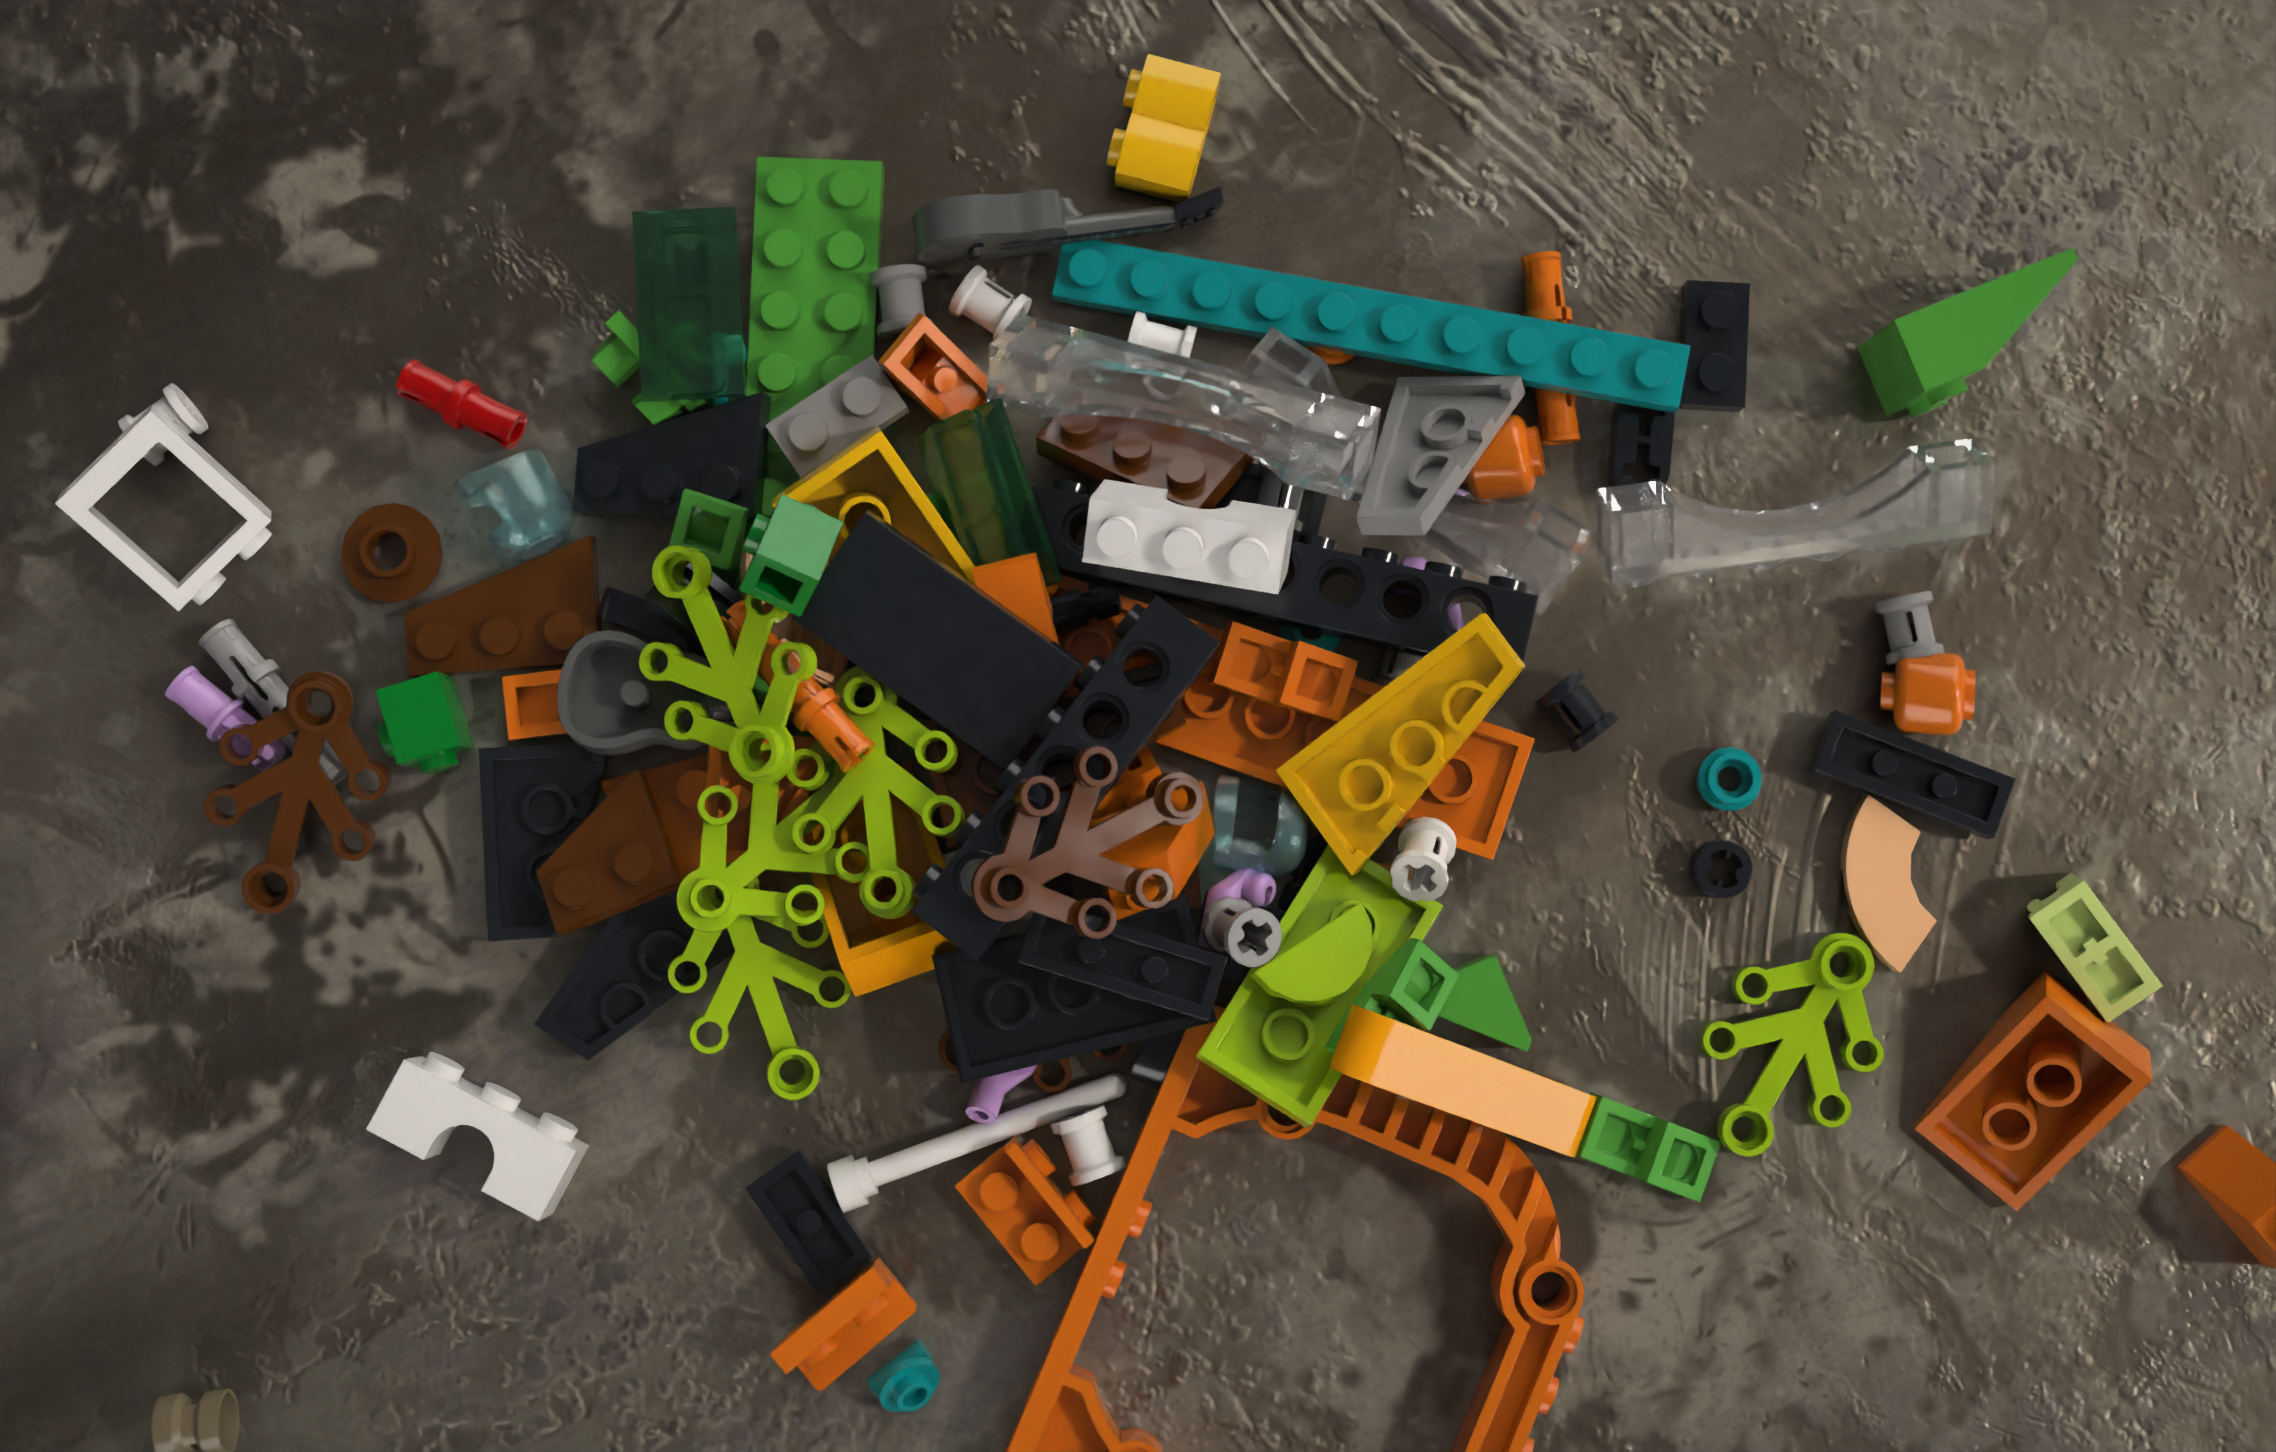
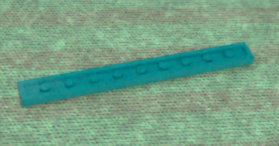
[1052,240,1691,413]

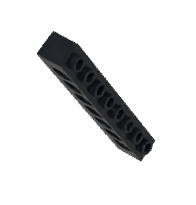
[1015,479,1539,679]

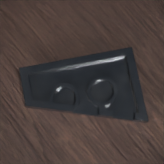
[573,392,771,522]
[479,743,608,942]
[534,890,735,1060]

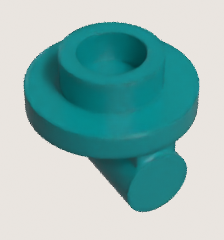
[866,1339,940,1412]

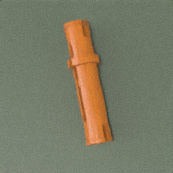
[1520,251,1581,446]
[720,600,876,773]

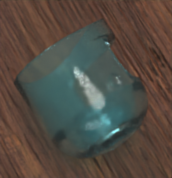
[452,449,575,561]
[1212,775,1311,877]

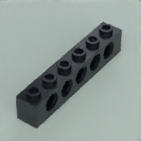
[911,595,1220,963]

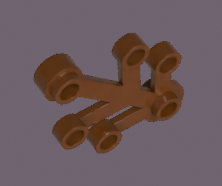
[204,670,392,914]
[971,746,1204,939]

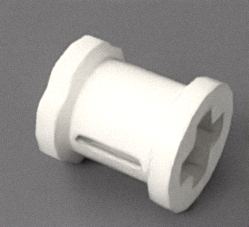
[948,265,1032,347]
[1122,311,1197,382]
[118,383,209,466]
[1390,817,1457,901]
[1050,1105,1126,1186]

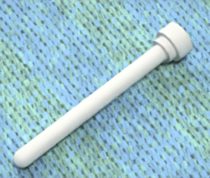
[827,1073,1127,1213]

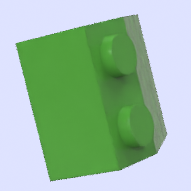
[1857,248,2079,418]

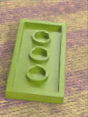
[1196,844,1443,1128]

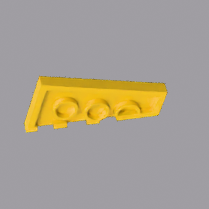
[1275,613,1525,876]

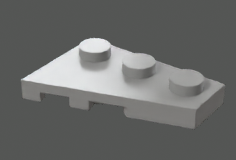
[1356,375,1525,536]

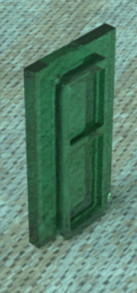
[632,207,746,402]
[915,398,1062,587]

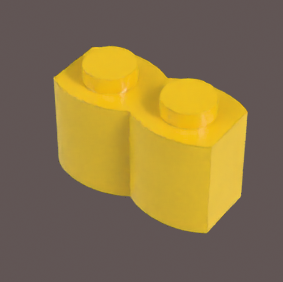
[1106,54,1221,203]

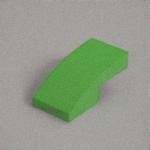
[669,489,748,588]
[1325,938,1459,1054]
[1576,1092,1722,1202]

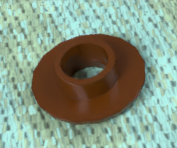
[341,503,443,603]

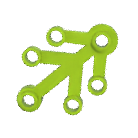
[639,546,817,784]
[787,666,965,919]
[677,743,870,933]
[667,862,851,1100]
[1698,933,1884,1157]

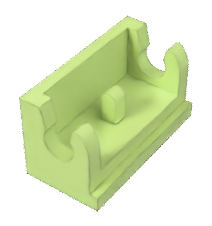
[2027,873,2163,1023]

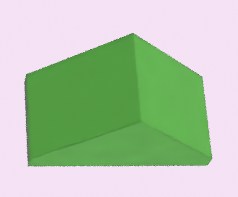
[1438,954,1532,1052]

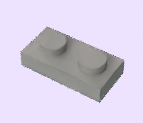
[765,355,909,478]

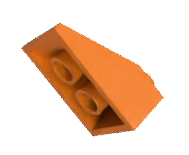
[1915,969,2153,1211]

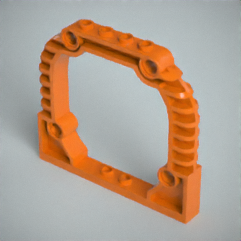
[1004,1003,1584,1452]

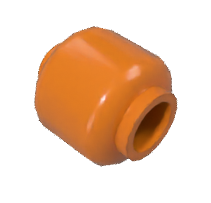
[1461,414,1545,503]
[1880,653,1976,735]

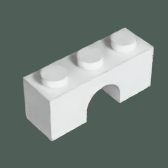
[1082,479,1297,594]
[366,1052,589,1221]

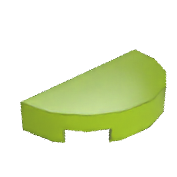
[1251,901,1373,1005]

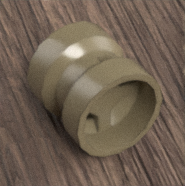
[151,1388,240,1452]

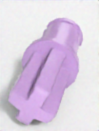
[165,666,288,772]

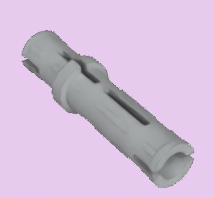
[198,619,349,785]

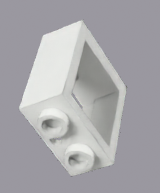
[55,404,272,612]

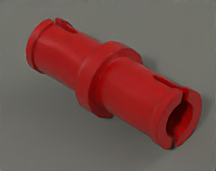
[396,359,528,450]

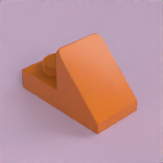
[878,313,1007,444]

